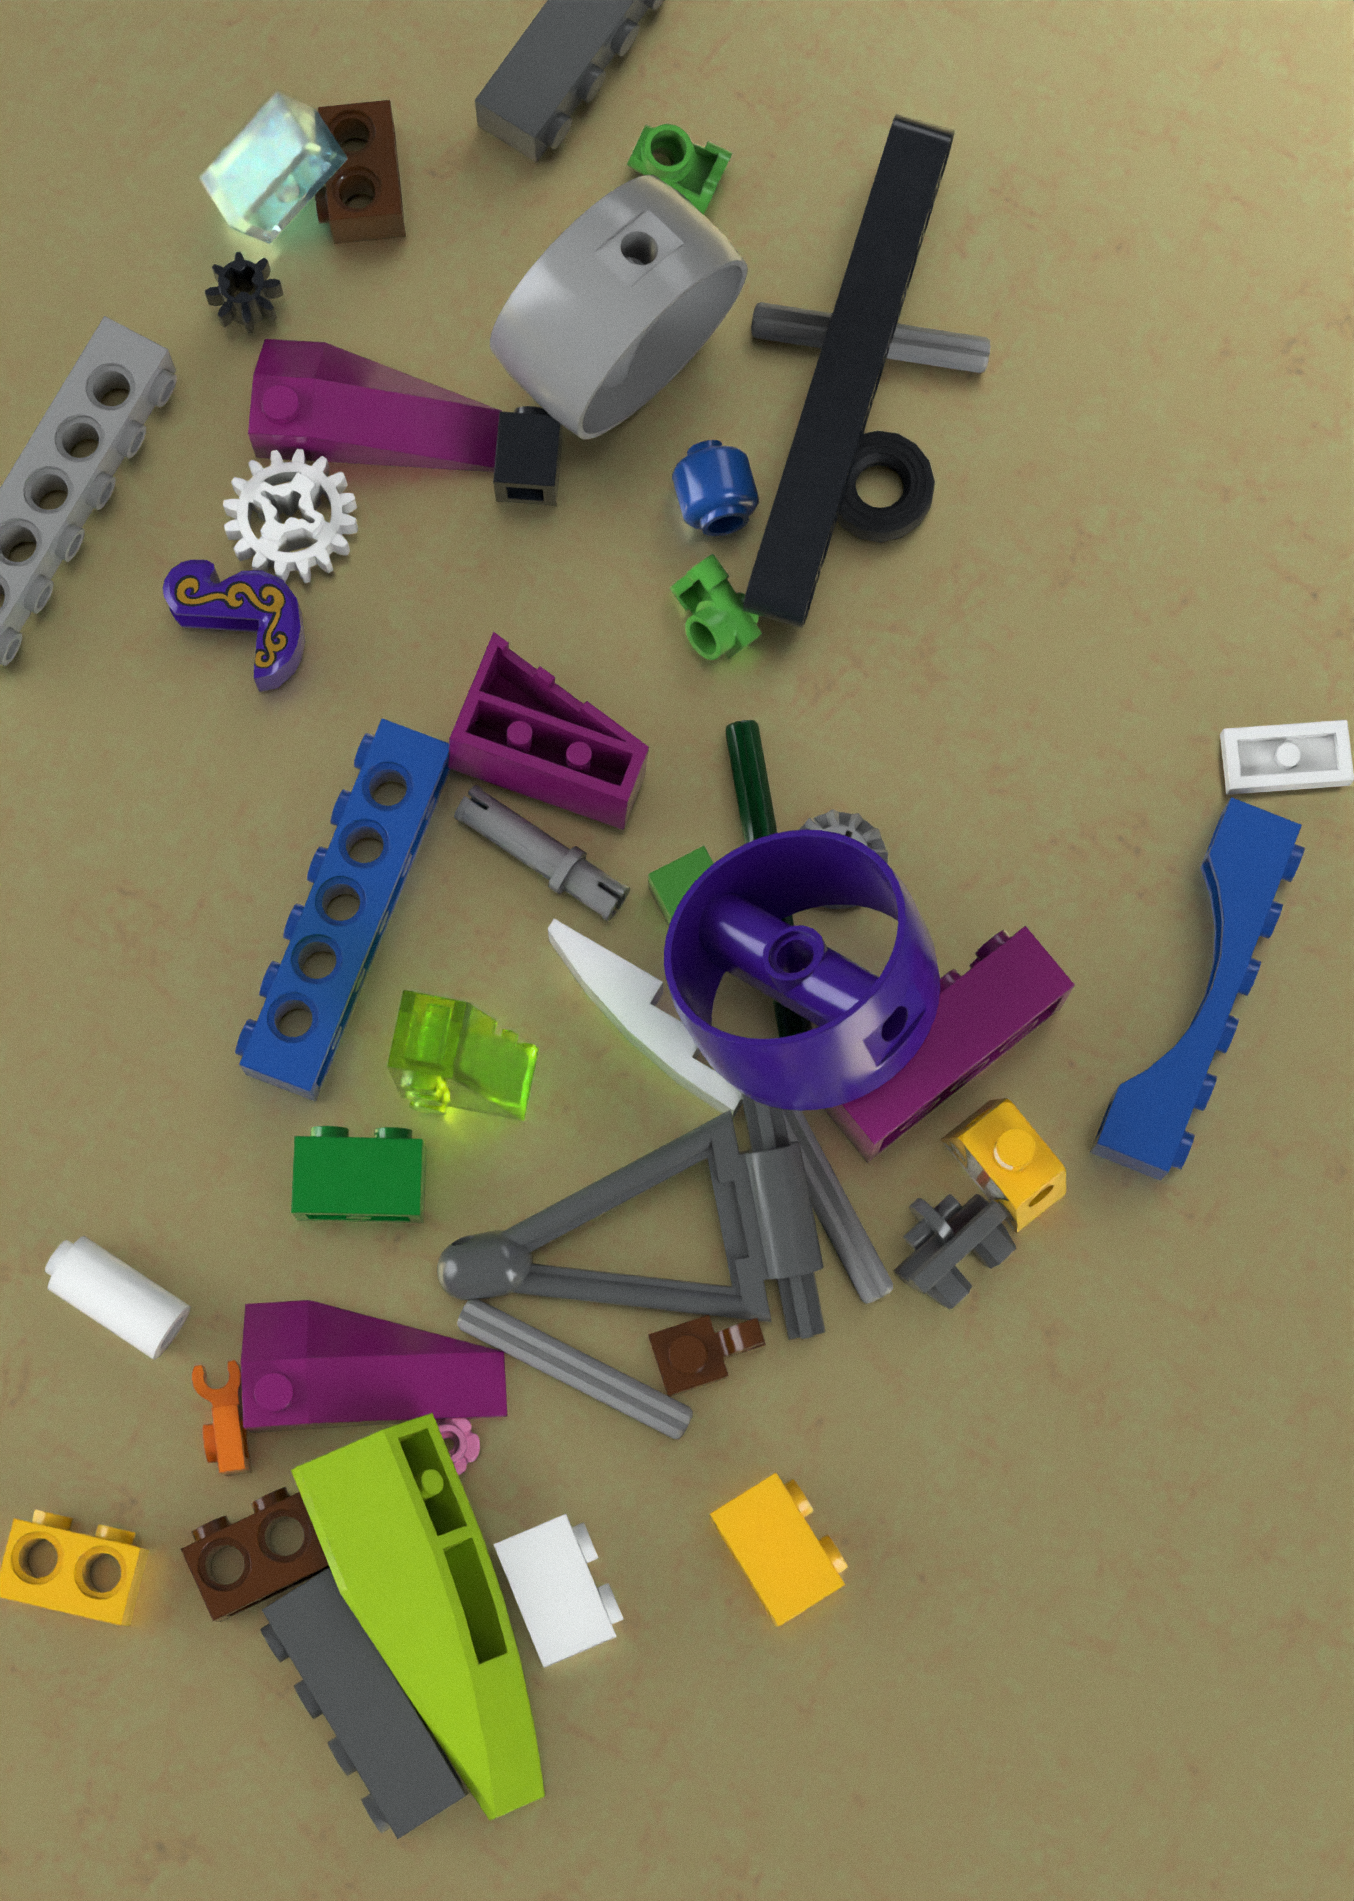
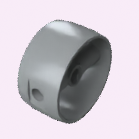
[490,174,748,439]

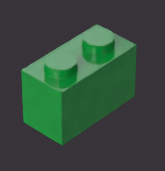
[291,1126,427,1223]

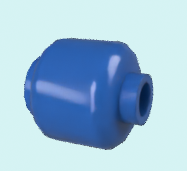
[672,440,759,536]

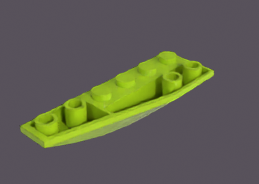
[291,1413,545,1821]

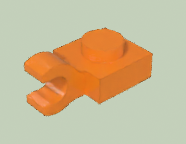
[192,1360,252,1476]

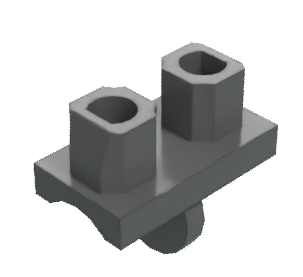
[893,1194,1016,1309]

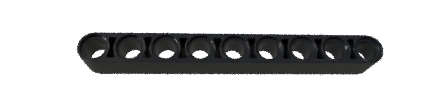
[743,114,955,628]

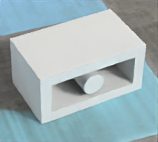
[493,1514,623,1668]

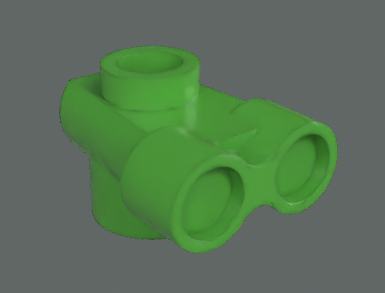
[627,124,732,215]
[669,554,762,660]

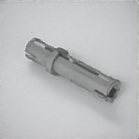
[454,785,630,921]

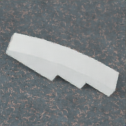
[548,919,743,1119]

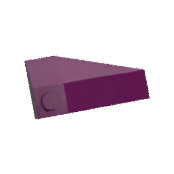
[248,339,502,472]
[241,1300,508,1433]

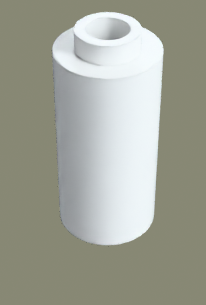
[45,1236,191,1360]

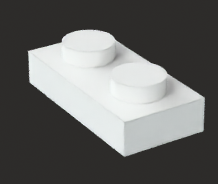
[1220,720,1354,795]

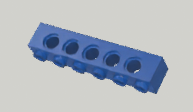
[235,718,451,1102]

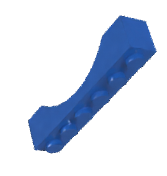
[1090,797,1305,1181]

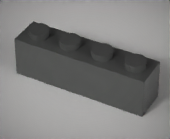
[475,0,664,163]
[260,1567,469,1839]

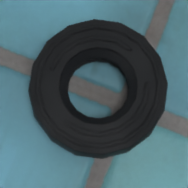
[837,431,935,542]

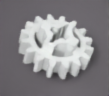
[223,449,358,583]

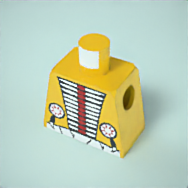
[941,1098,1066,1233]

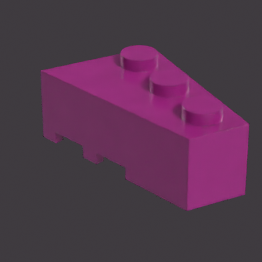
[449,631,649,830]

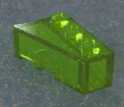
[387,990,539,1121]

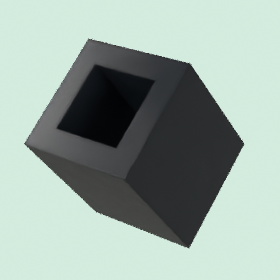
[493,406,563,506]

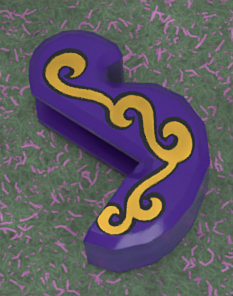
[163,560,305,692]

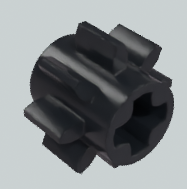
[205,252,283,333]

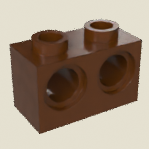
[309,100,406,244]
[181,1487,329,1622]

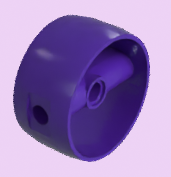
[664,830,940,1111]

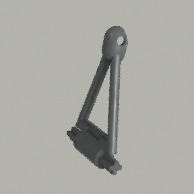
[437,1092,826,1340]

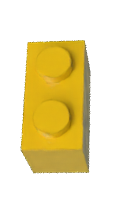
[709,1473,848,1628]

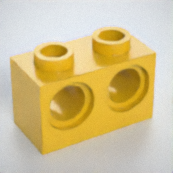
[0,1510,149,1626]

